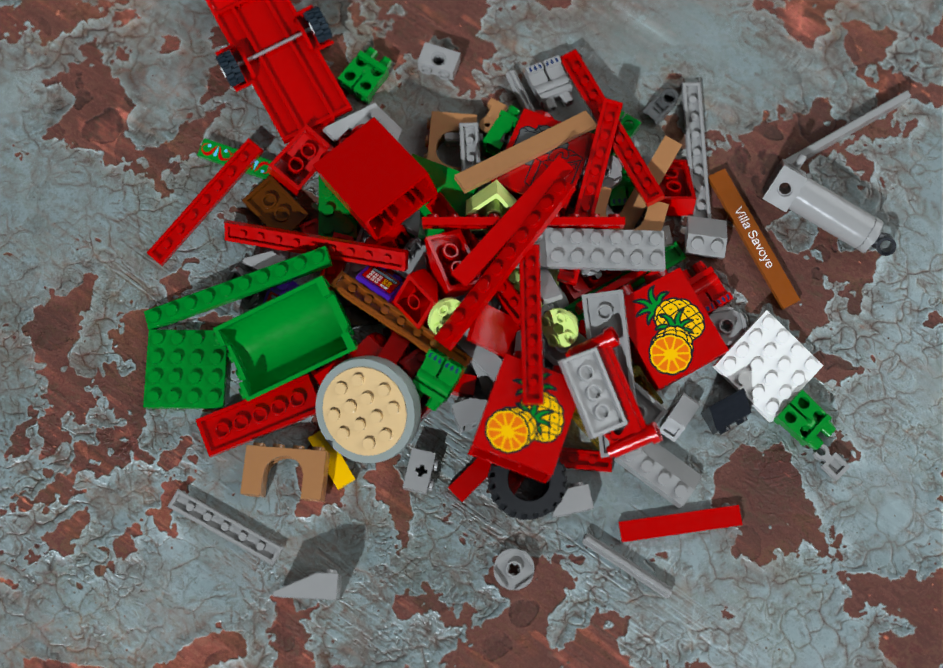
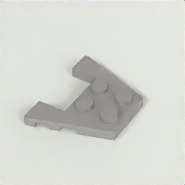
[322,103,402,142]

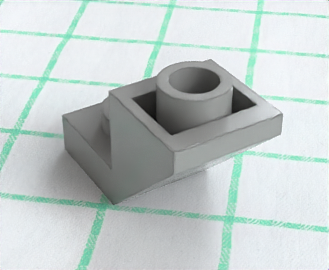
[659,393,700,442]

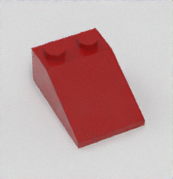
[267,124,334,197]
[659,160,696,216]
[424,229,481,300]

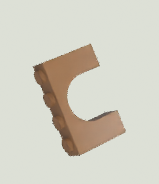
[424,111,477,172]
[595,186,669,231]
[240,442,330,502]

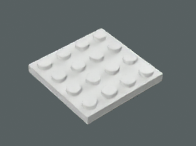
[712,310,823,422]

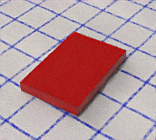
[466,304,521,358]

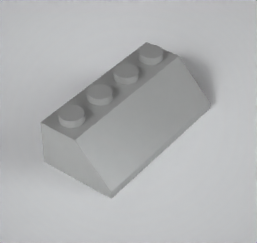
[613,443,702,509]

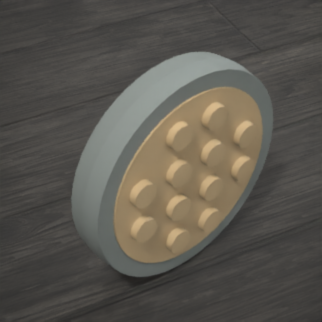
[316,356,421,463]

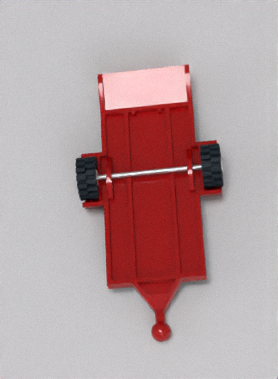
[205,0,352,147]

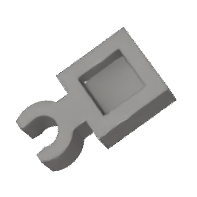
[812,444,850,481]

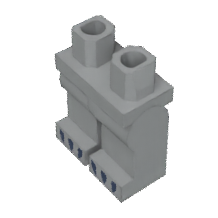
[525,55,573,113]

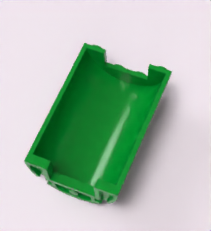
[213,276,358,402]

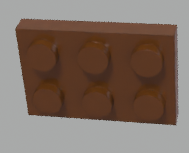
[242,175,310,231]

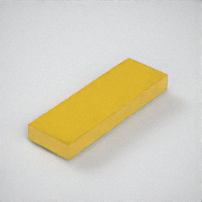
[308,430,356,490]

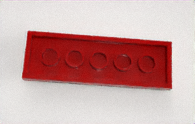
[196,374,317,457]

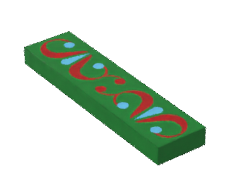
[197,138,272,180]

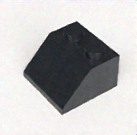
[701,388,751,435]

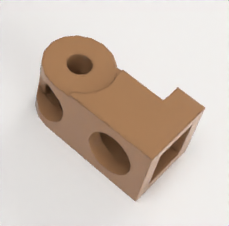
[479,98,508,137]

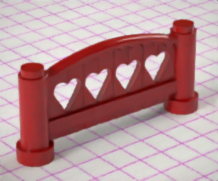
[565,326,663,458]

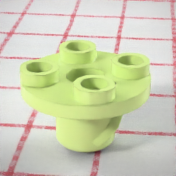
[428,297,461,334]
[541,308,578,348]

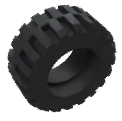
[487,456,567,520]

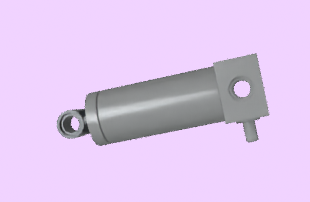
[761,154,896,256]

